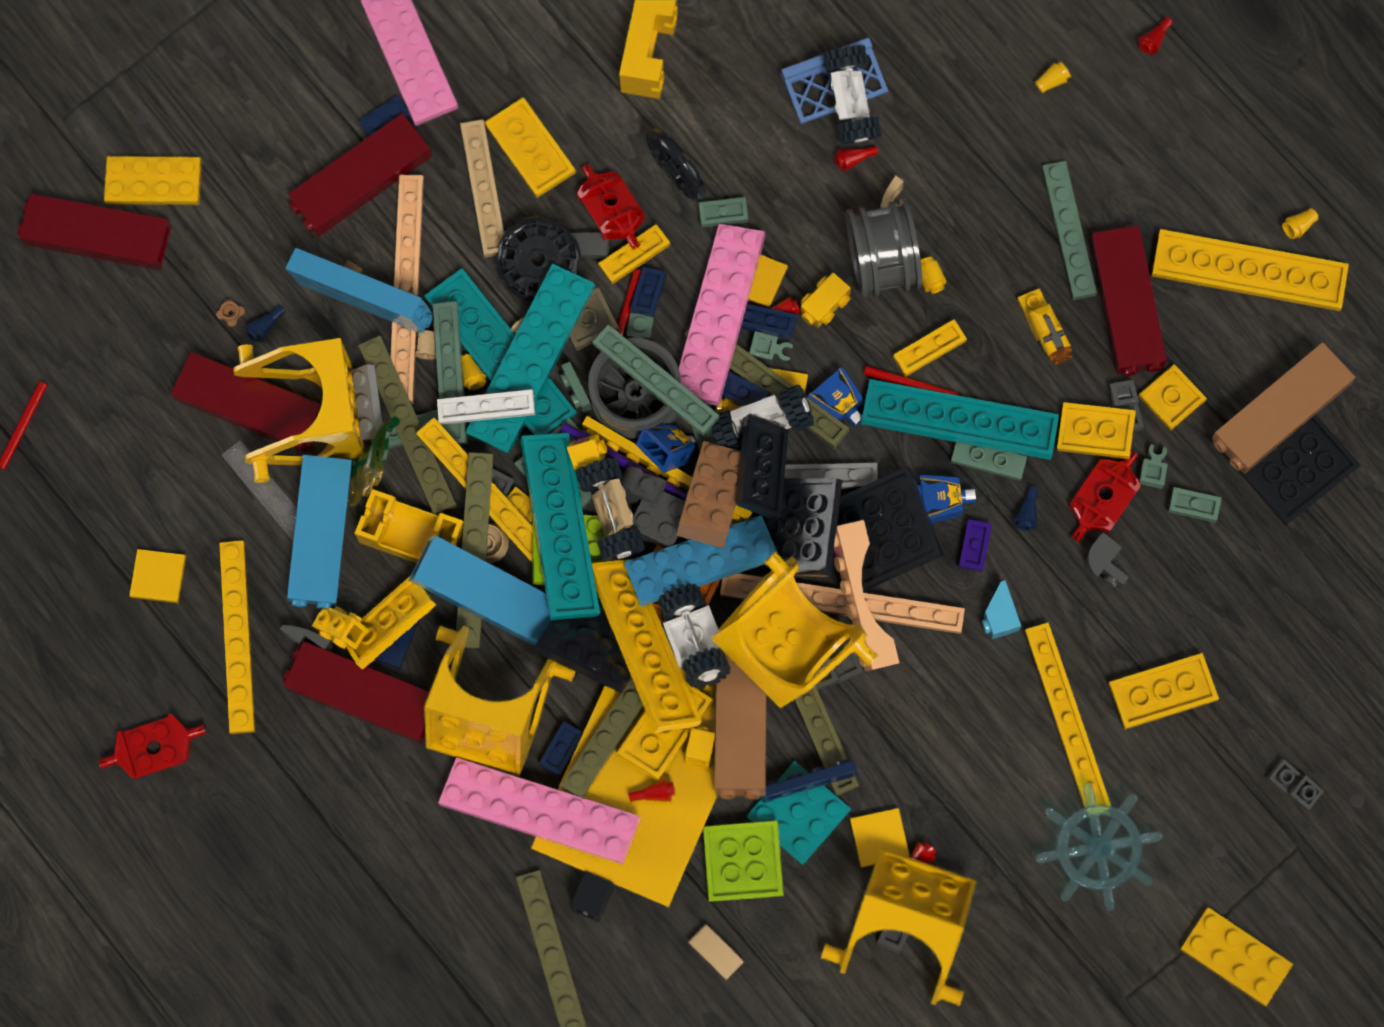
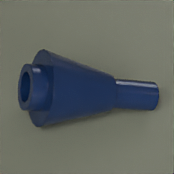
[246,305,285,343]
[1013,486,1038,531]

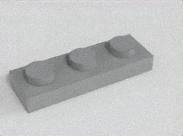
[352,364,382,440]

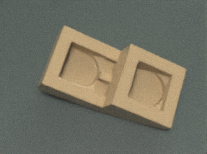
[880,176,904,209]
[688,924,743,980]

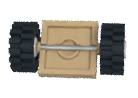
[576,458,645,562]

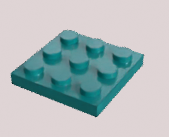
[746,761,851,866]

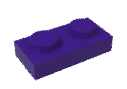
[959,519,992,572]

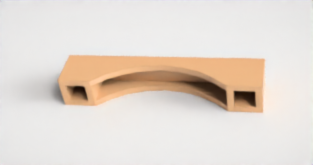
[834,520,899,671]

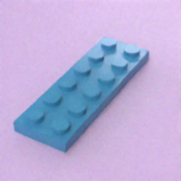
[624,515,778,607]

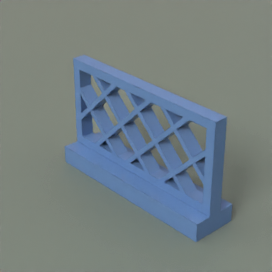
[780,38,888,124]

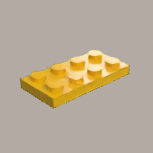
[485,97,576,198]
[104,157,202,205]
[346,577,436,670]
[1109,653,1219,730]
[617,682,713,781]
[1180,907,1293,1007]

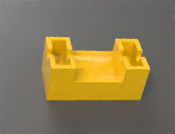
[619,0,678,99]
[354,489,464,563]

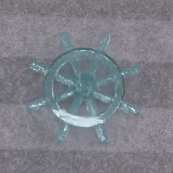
[1035,783,1163,911]

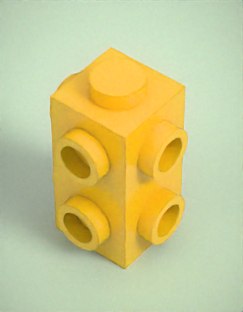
[801,273,851,328]
[312,606,368,650]

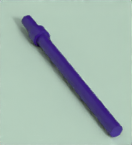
[561,422,688,501]

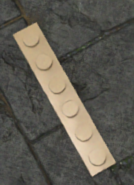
[460,120,504,257]

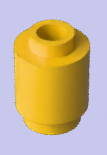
[920,257,947,294]

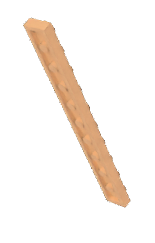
[391,175,424,404]
[720,573,965,634]

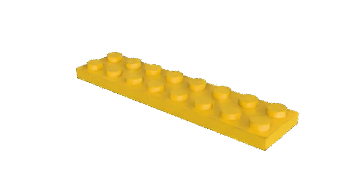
[1151,229,1349,311]
[592,558,702,732]

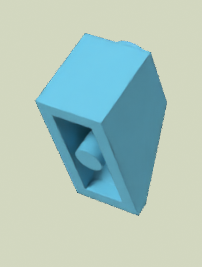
[981,581,1021,640]

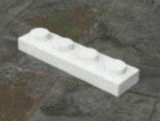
[437,390,535,425]

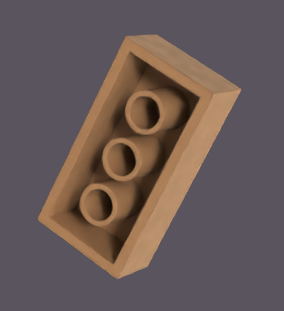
[677,441,741,549]

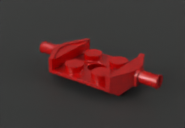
[577,164,645,250]
[1069,451,1141,542]
[98,714,207,780]

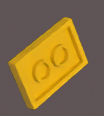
[1057,402,1136,459]

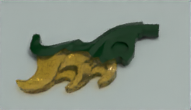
[347,416,400,507]

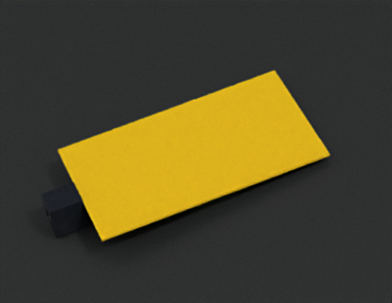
[531,659,717,923]

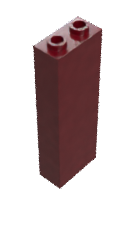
[288,113,432,237]
[17,194,171,271]
[1090,226,1167,376]
[171,352,322,453]
[283,641,430,744]

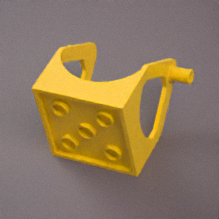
[233,338,364,483]
[711,552,878,708]
[425,626,575,777]
[821,848,976,1006]

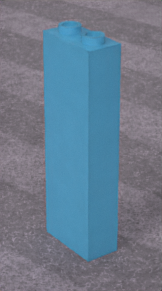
[285,248,432,334]
[287,455,352,609]
[408,535,551,646]

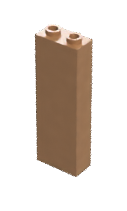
[1212,342,1356,474]
[715,652,767,799]

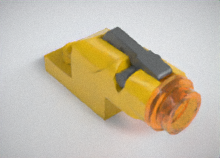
[1017,288,1072,365]

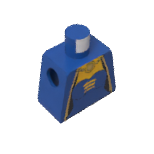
[808,367,863,427]
[636,425,696,473]
[919,475,976,524]

